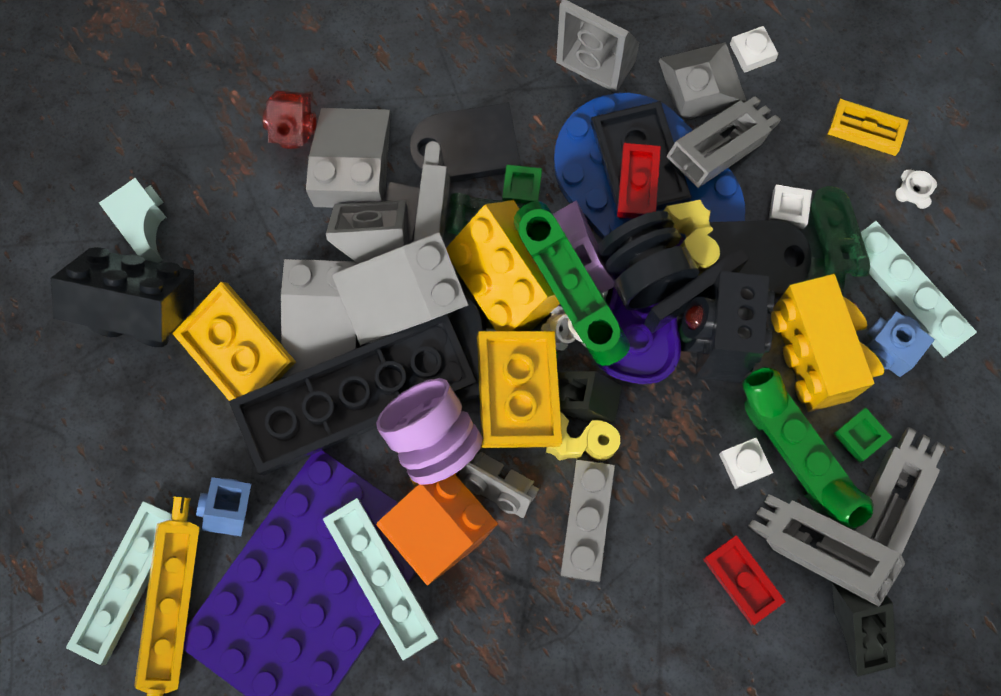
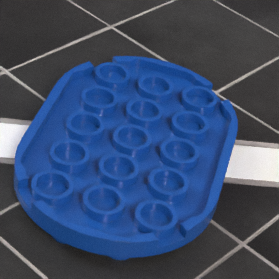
[554,93,745,240]

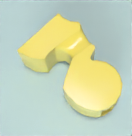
[664,200,720,276]
[546,412,620,461]

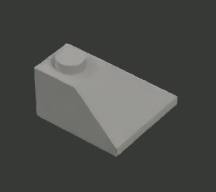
[659,42,747,121]
[326,200,408,264]

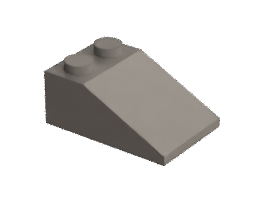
[556,0,639,93]
[306,108,391,208]
[332,232,468,345]
[281,259,360,379]

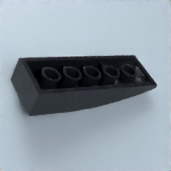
[229,314,476,476]

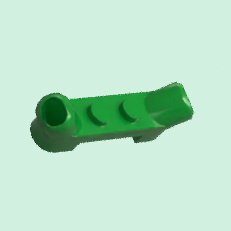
[514,201,630,366]
[742,367,874,530]

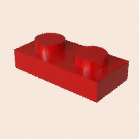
[617,143,661,219]
[703,535,786,625]

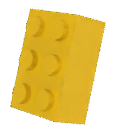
[446,200,560,331]
[771,274,885,412]

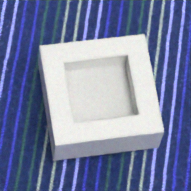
[730,26,778,73]
[769,185,812,229]
[719,437,773,489]

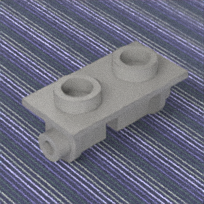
[458,452,539,518]

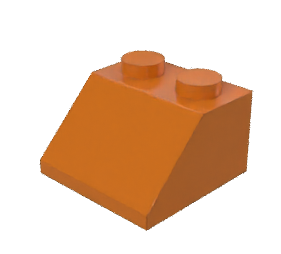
[376,474,498,586]

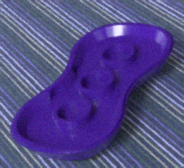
[595,236,685,384]

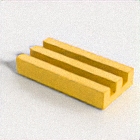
[827,98,909,156]

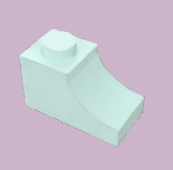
[99,178,167,263]

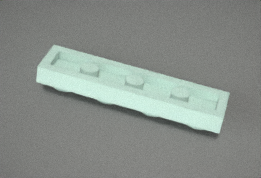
[845,221,977,358]
[323,498,439,661]
[66,501,172,665]

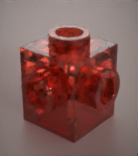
[262,91,317,149]

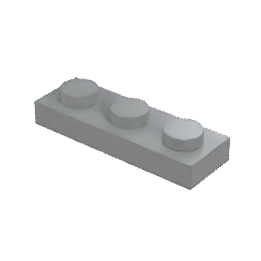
[560,460,615,582]

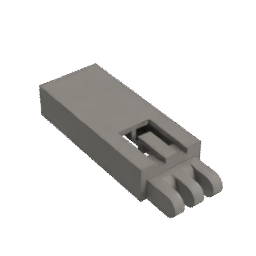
[666,96,781,188]
[413,141,451,242]
[854,427,945,555]
[748,495,905,607]

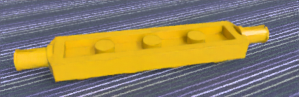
[134,496,199,696]

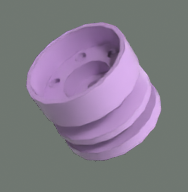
[376,378,483,485]

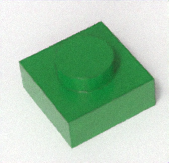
[502,165,542,205]
[833,408,892,463]

